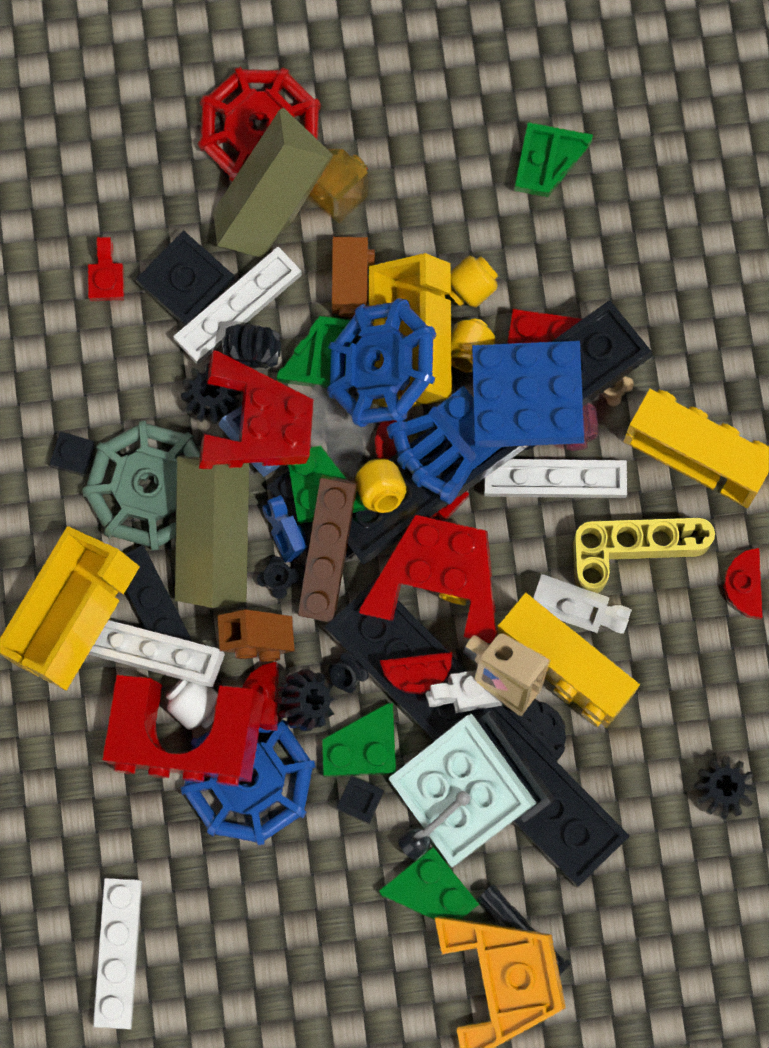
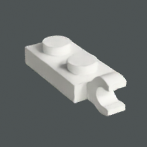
[533,574,632,633]
[426,670,505,713]

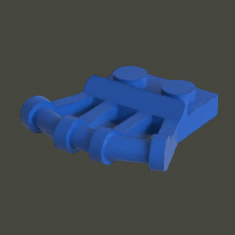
[387,386,501,504]

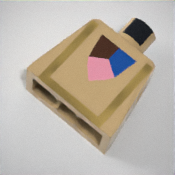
[463,634,550,716]

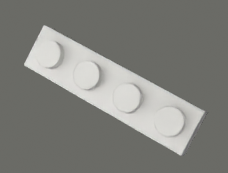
[173,247,302,365]
[484,459,627,498]
[88,620,225,688]
[94,878,142,1029]

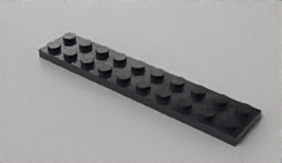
[348,300,653,565]
[325,578,630,888]

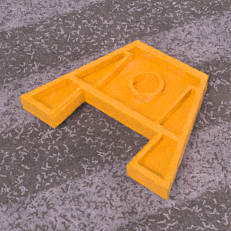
[435,916,566,1048]

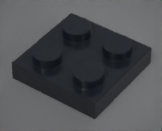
[136,230,235,326]

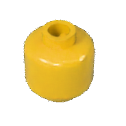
[449,256,499,307]
[451,318,495,372]
[354,459,407,513]

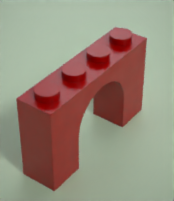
[102,675,264,786]

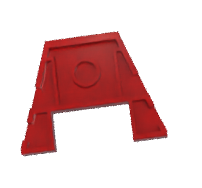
[199,350,314,470]
[359,515,498,644]

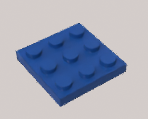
[472,341,584,448]

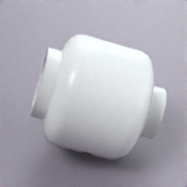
[166,679,218,730]

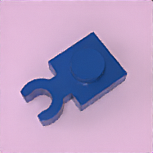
[262,495,307,563]

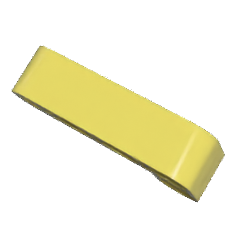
[573,518,715,593]

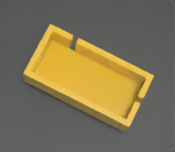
[369,253,452,407]
[623,389,769,509]
[0,526,140,691]
[497,593,640,728]

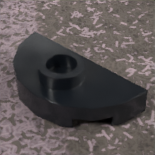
[506,701,566,761]

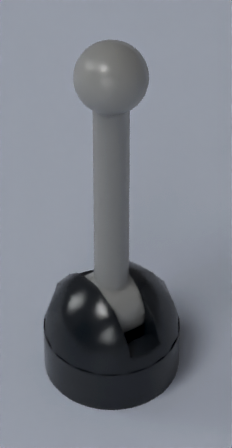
[398,791,470,860]

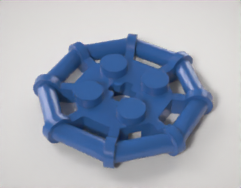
[327,298,436,427]
[181,719,316,846]

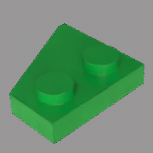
[514,122,593,197]
[277,316,351,389]
[288,445,367,524]
[322,703,396,777]
[379,847,479,921]

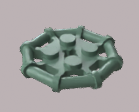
[82,420,200,550]

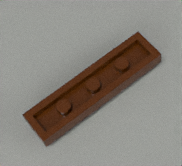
[298,475,358,622]

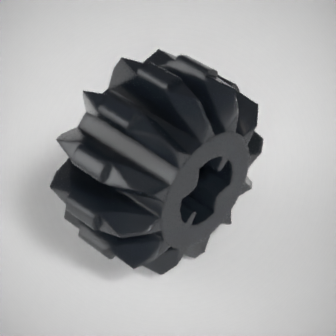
[222,324,281,369]
[181,363,241,424]
[274,669,338,731]
[693,756,756,819]

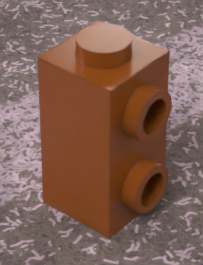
[332,237,375,319]
[218,609,295,662]

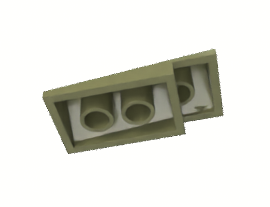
[213,108,334,258]
[175,456,249,608]

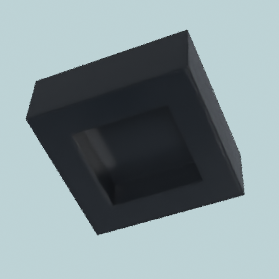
[50,431,95,477]
[336,776,384,825]

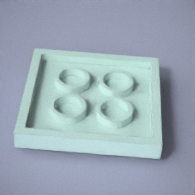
[388,714,537,867]

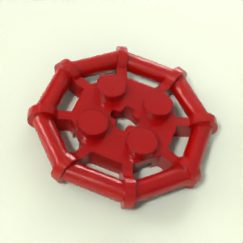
[198,66,321,182]

